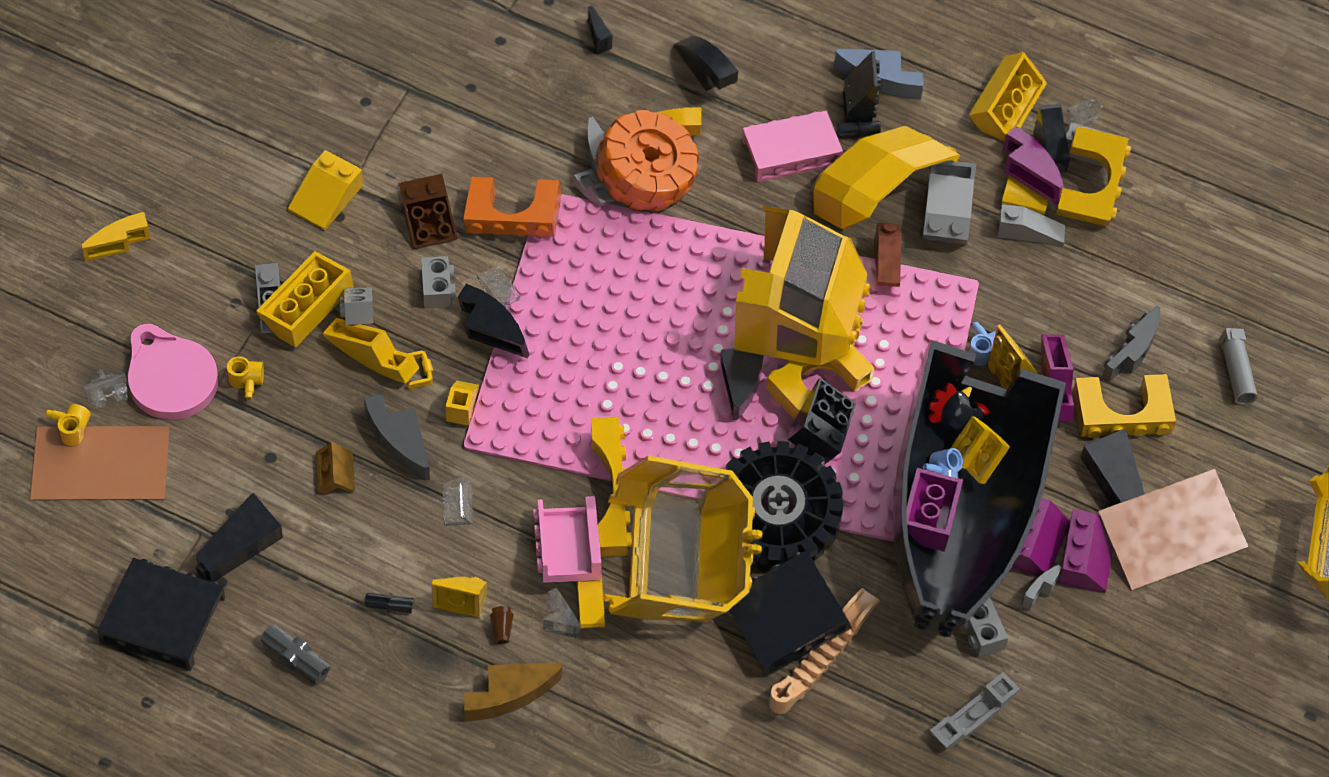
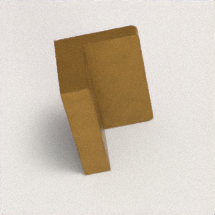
[316,442,355,495]

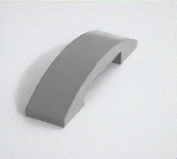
[930,672,1020,749]

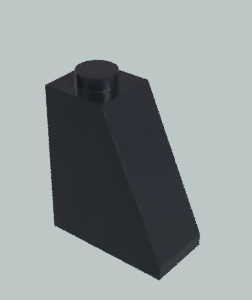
[1033,104,1070,173]

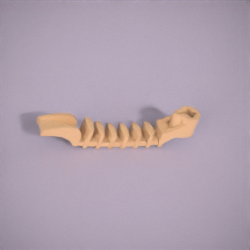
[769,588,880,714]

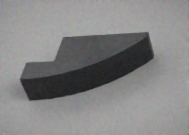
[673,36,738,91]
[457,284,529,358]
[720,348,764,420]

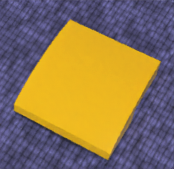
[1001,176,1048,215]
[951,416,1010,484]

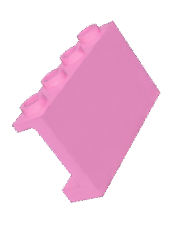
[742,111,843,182]
[533,496,601,583]

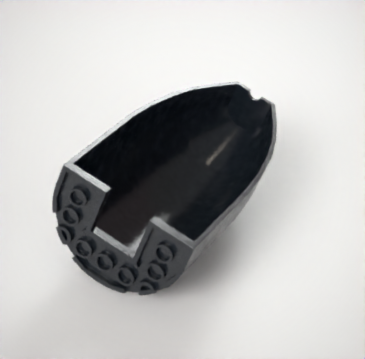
[893,340,1066,637]

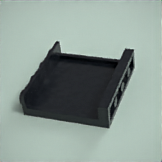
[729,550,852,677]
[97,558,225,671]

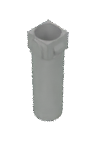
[1219,328,1258,405]

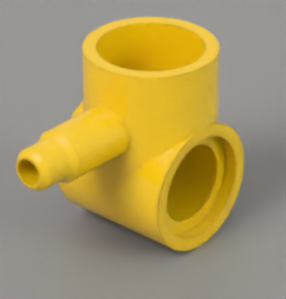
[227,357,264,400]
[45,404,91,446]

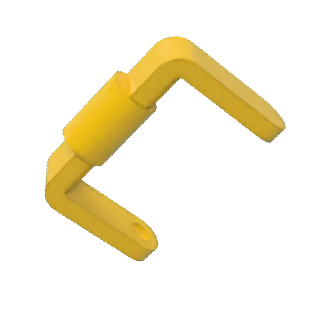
[407,351,434,389]

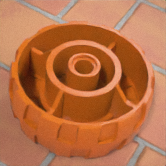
[595,110,699,212]

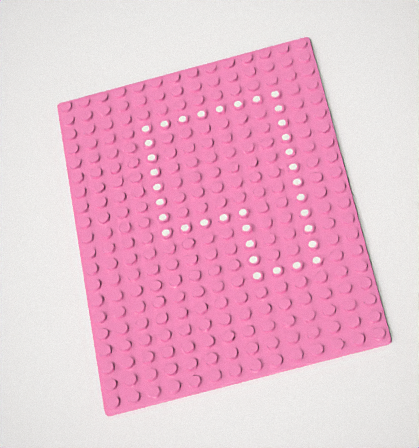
[464,194,979,542]

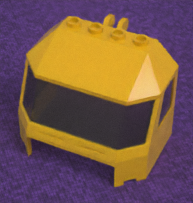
[734,205,870,366]

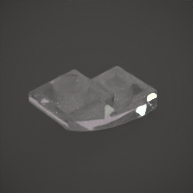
[477,266,520,307]

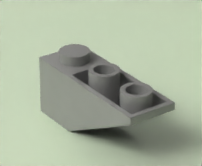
[255,263,280,334]

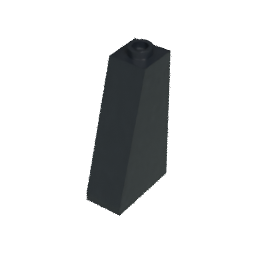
[1081,429,1145,506]
[195,493,283,581]

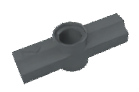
[260,624,330,684]

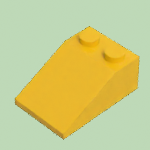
[288,150,363,231]

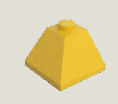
[432,576,487,618]

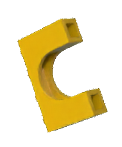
[1055,126,1131,227]
[766,345,875,420]
[1073,374,1176,438]

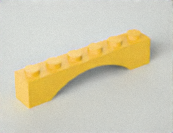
[591,417,632,557]

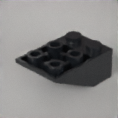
[843,51,881,123]
[787,378,856,465]

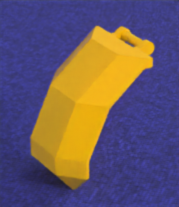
[812,126,961,230]

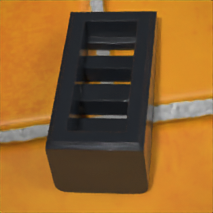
[588,6,613,54]

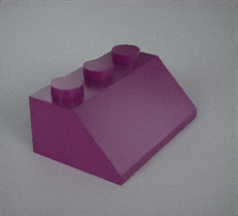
[906,468,963,552]
[1012,497,1069,577]
[1058,509,1113,593]

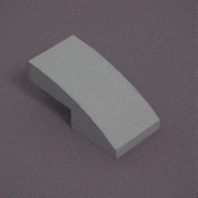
[571,169,615,206]
[1022,565,1062,611]

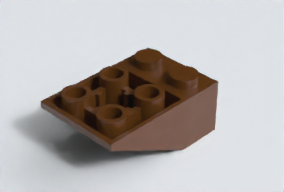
[396,174,458,249]

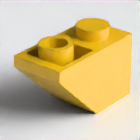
[446,381,479,426]

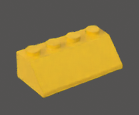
[968,52,1047,142]
[256,251,354,348]

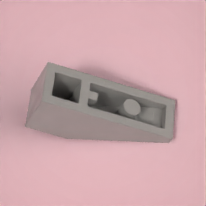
[997,204,1065,246]

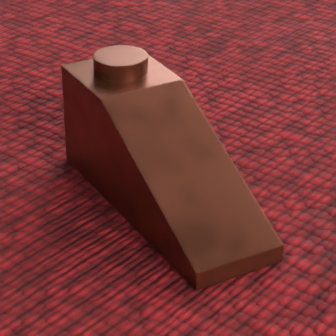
[874,223,901,287]

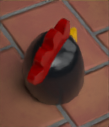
[928,383,989,435]

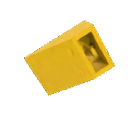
[988,324,1038,389]

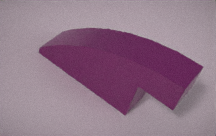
[1003,127,1063,205]
[1041,334,1074,421]

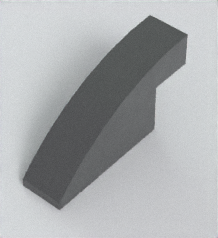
[364,394,430,480]

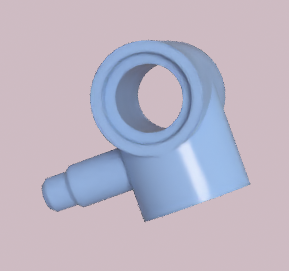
[969,322,996,366]
[923,448,963,478]

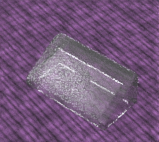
[443,477,473,526]

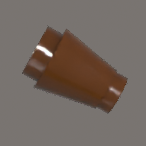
[489,606,514,644]

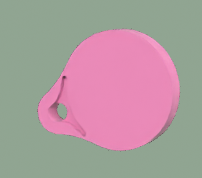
[128,324,218,420]

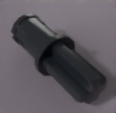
[836,120,881,138]
[364,593,414,614]

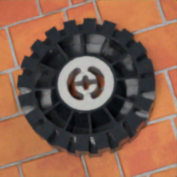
[726,441,844,570]

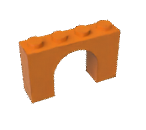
[463,177,562,237]

